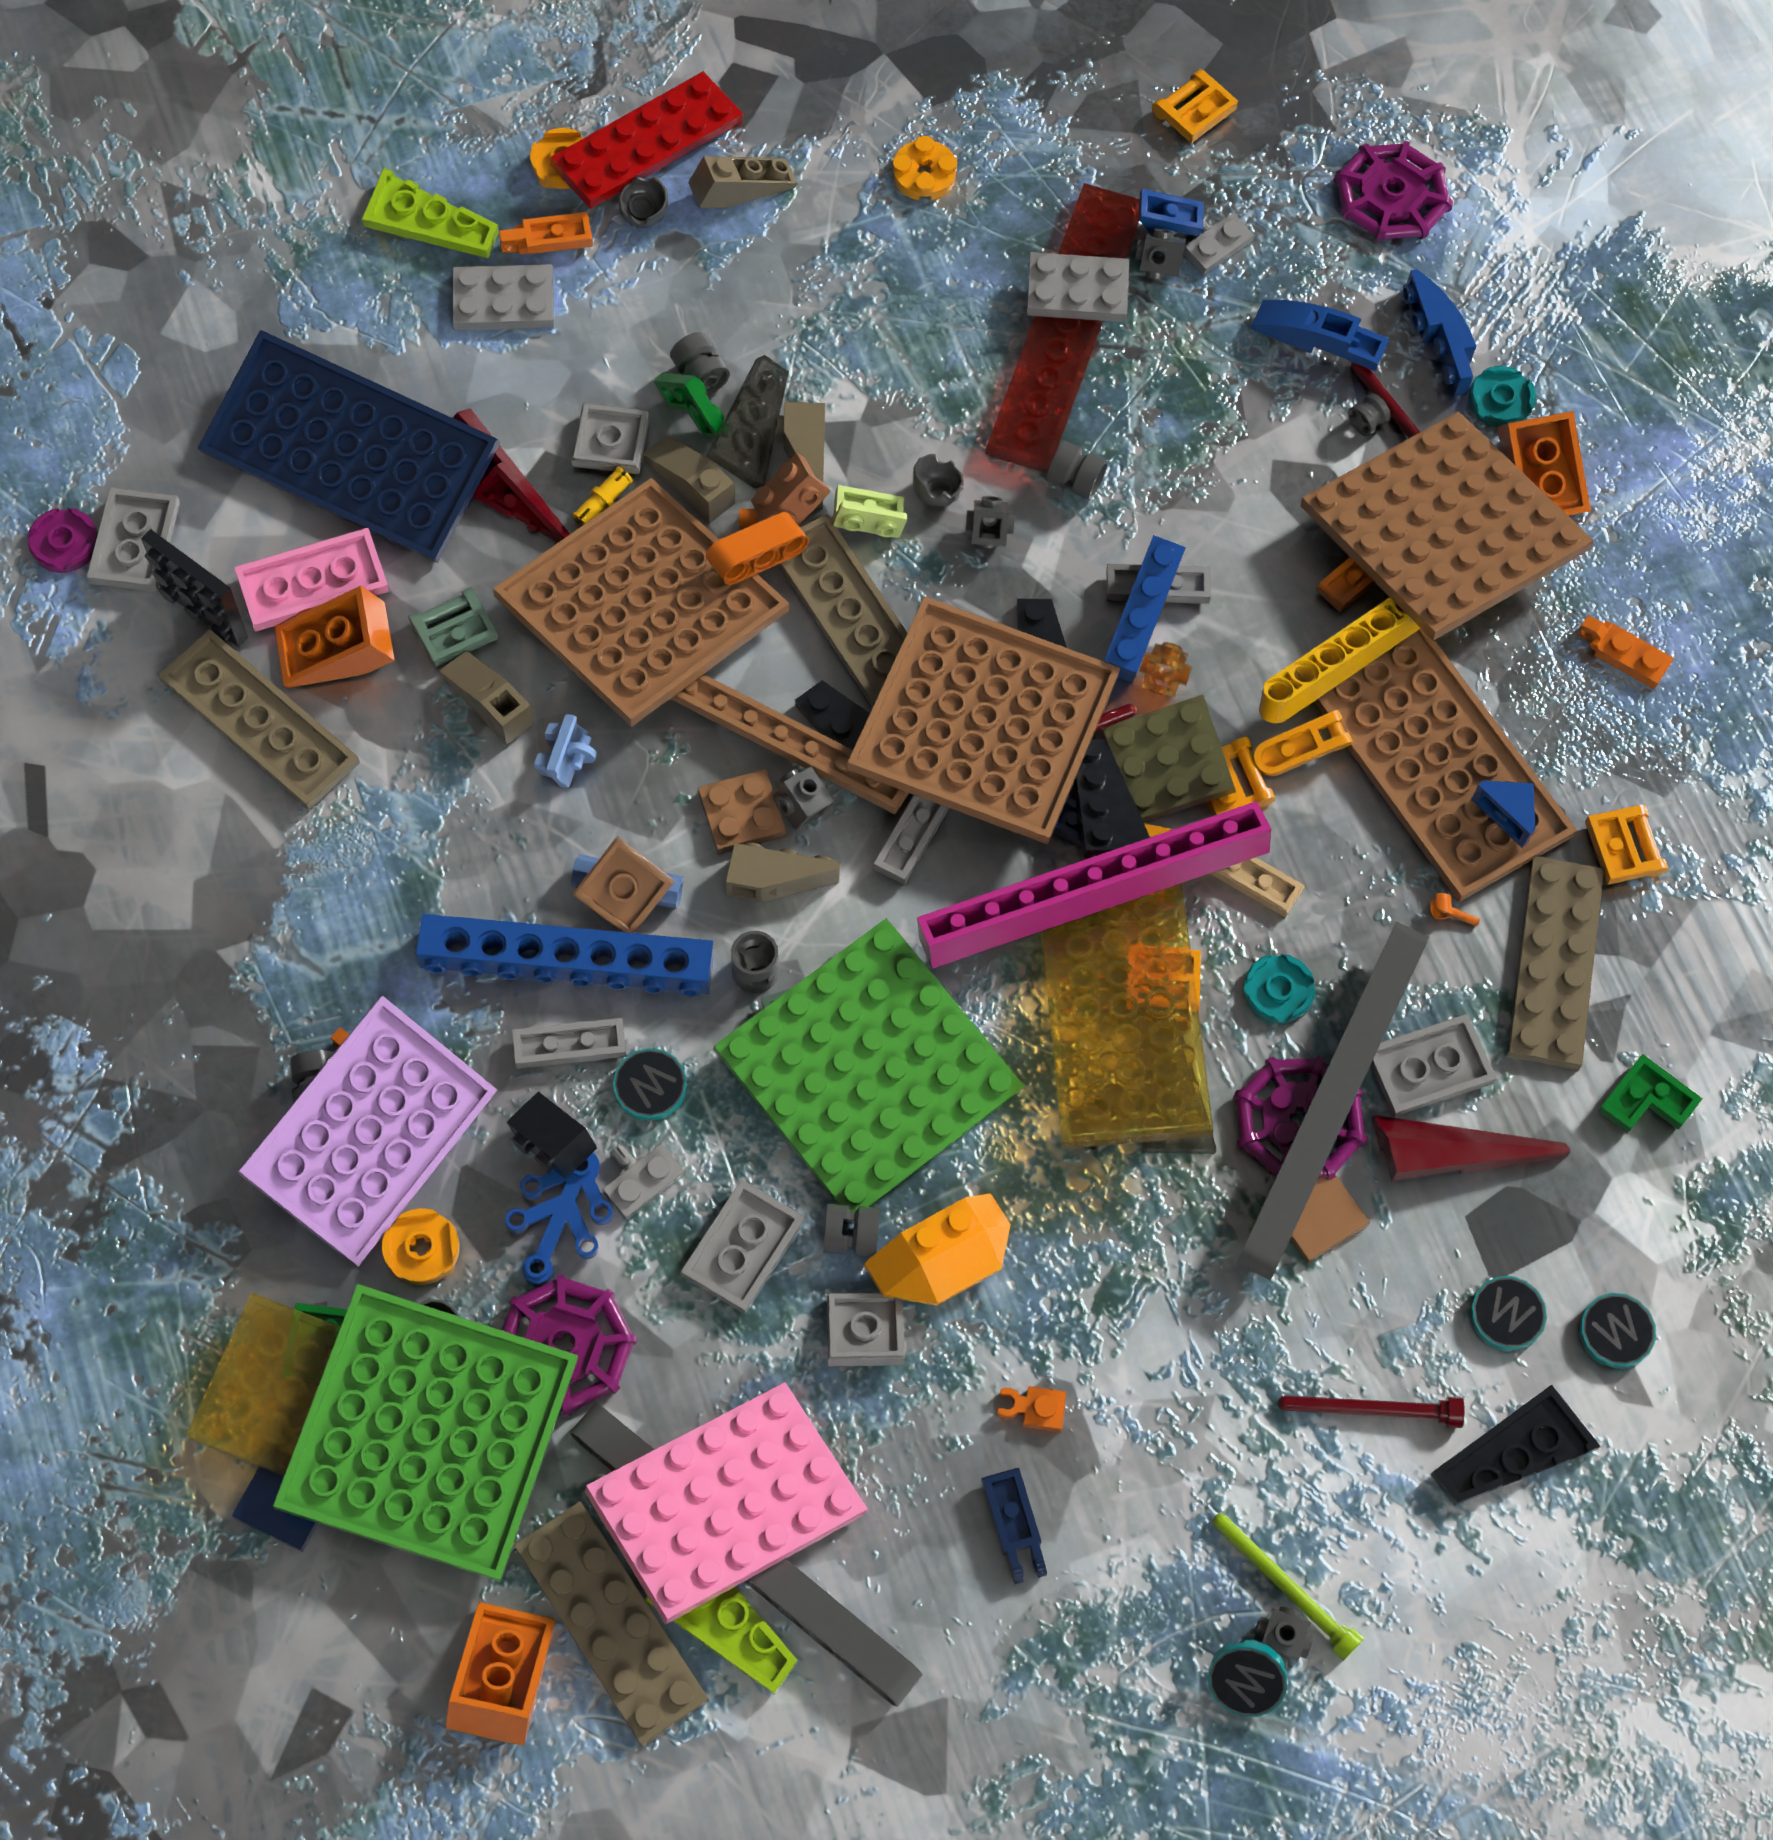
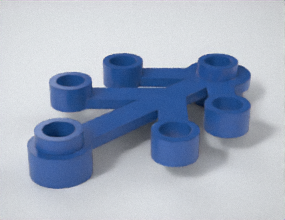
[505,1153,613,1287]

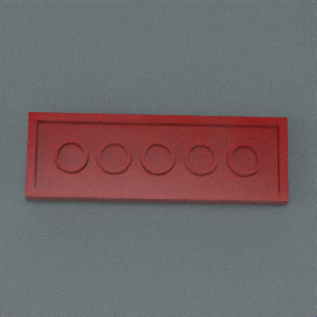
[550,71,744,209]

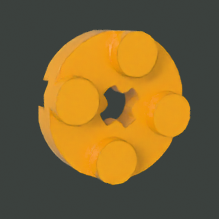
[530,128,583,189]
[892,136,957,200]
[382,1208,460,1286]

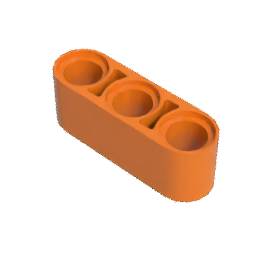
[706,512,809,585]

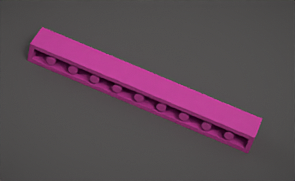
[917,801,1271,969]

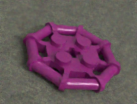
[1334,141,1453,242]
[1233,1056,1367,1180]
[501,1275,637,1416]

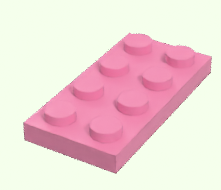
[234,528,390,632]

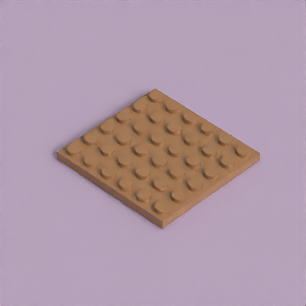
[1301,411,1594,641]
[493,478,789,727]
[847,596,1120,845]

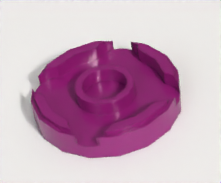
[28,508,98,573]

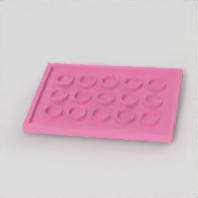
[584,1382,868,1625]

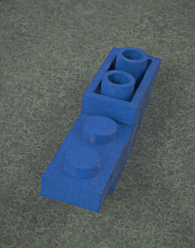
[1403,269,1477,397]
[1250,300,1390,372]

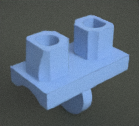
[534,714,597,788]

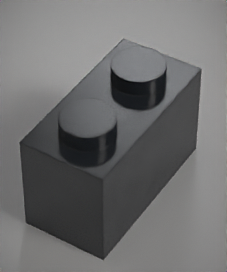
[506,1091,597,1179]

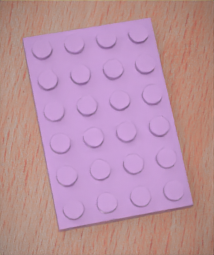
[237,996,497,1267]

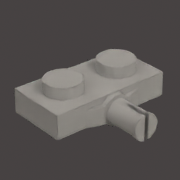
[1183,212,1254,276]
[603,1143,685,1221]

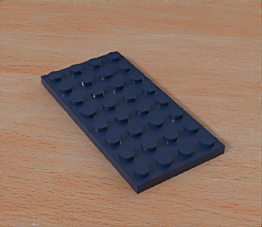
[197,330,500,563]

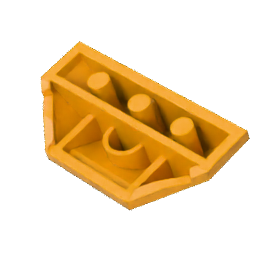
[863,1193,1011,1306]

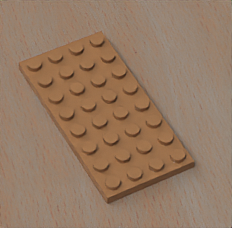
[1314,629,1578,902]

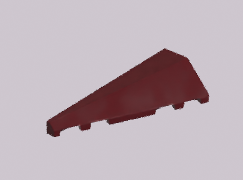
[453,408,570,545]
[1372,1115,1570,1182]

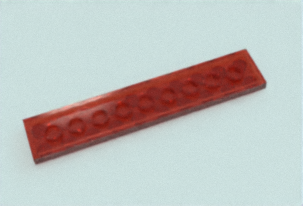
[985,183,1140,473]

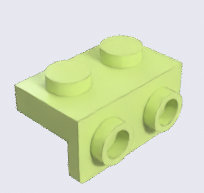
[833,485,907,538]

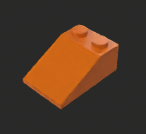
[1497,411,1591,516]
[275,585,395,688]
[445,1602,556,1746]

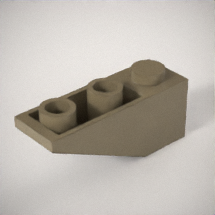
[688,156,798,208]
[439,651,534,745]
[726,842,841,902]

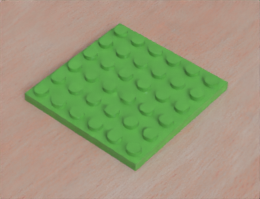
[713,918,1024,1211]
[273,1284,578,1582]

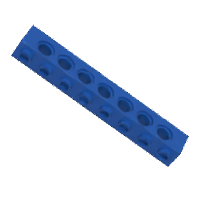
[416,914,714,997]

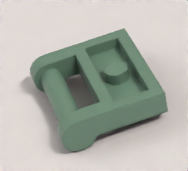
[408,587,498,668]

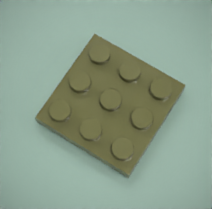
[1103,694,1236,823]

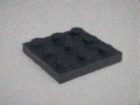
[141,529,248,647]

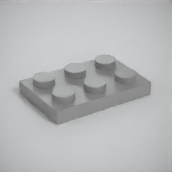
[1027,252,1129,322]
[453,264,554,331]
[87,487,180,592]
[1371,1014,1497,1117]
[681,1179,805,1314]

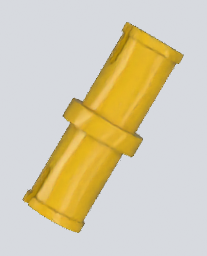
[571,467,633,526]

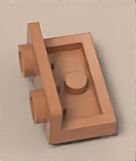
[751,452,830,525]

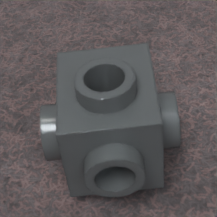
[1135,228,1186,279]
[965,496,1015,548]
[772,767,835,830]
[1253,1607,1313,1669]

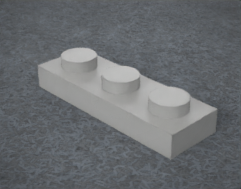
[1106,564,1211,604]
[873,795,950,885]
[512,1018,627,1069]

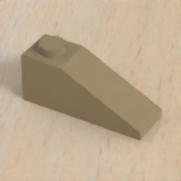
[777,402,825,509]
[642,435,735,523]

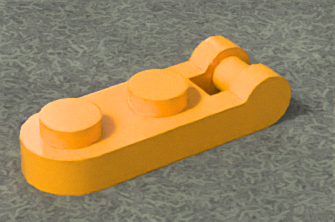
[1254,710,1353,777]

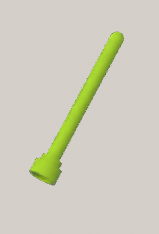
[1213,1513,1365,1661]

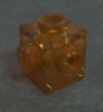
[1139,642,1192,697]

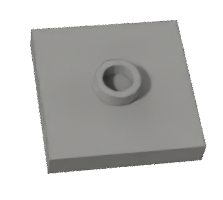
[571,403,650,474]
[827,1292,905,1366]

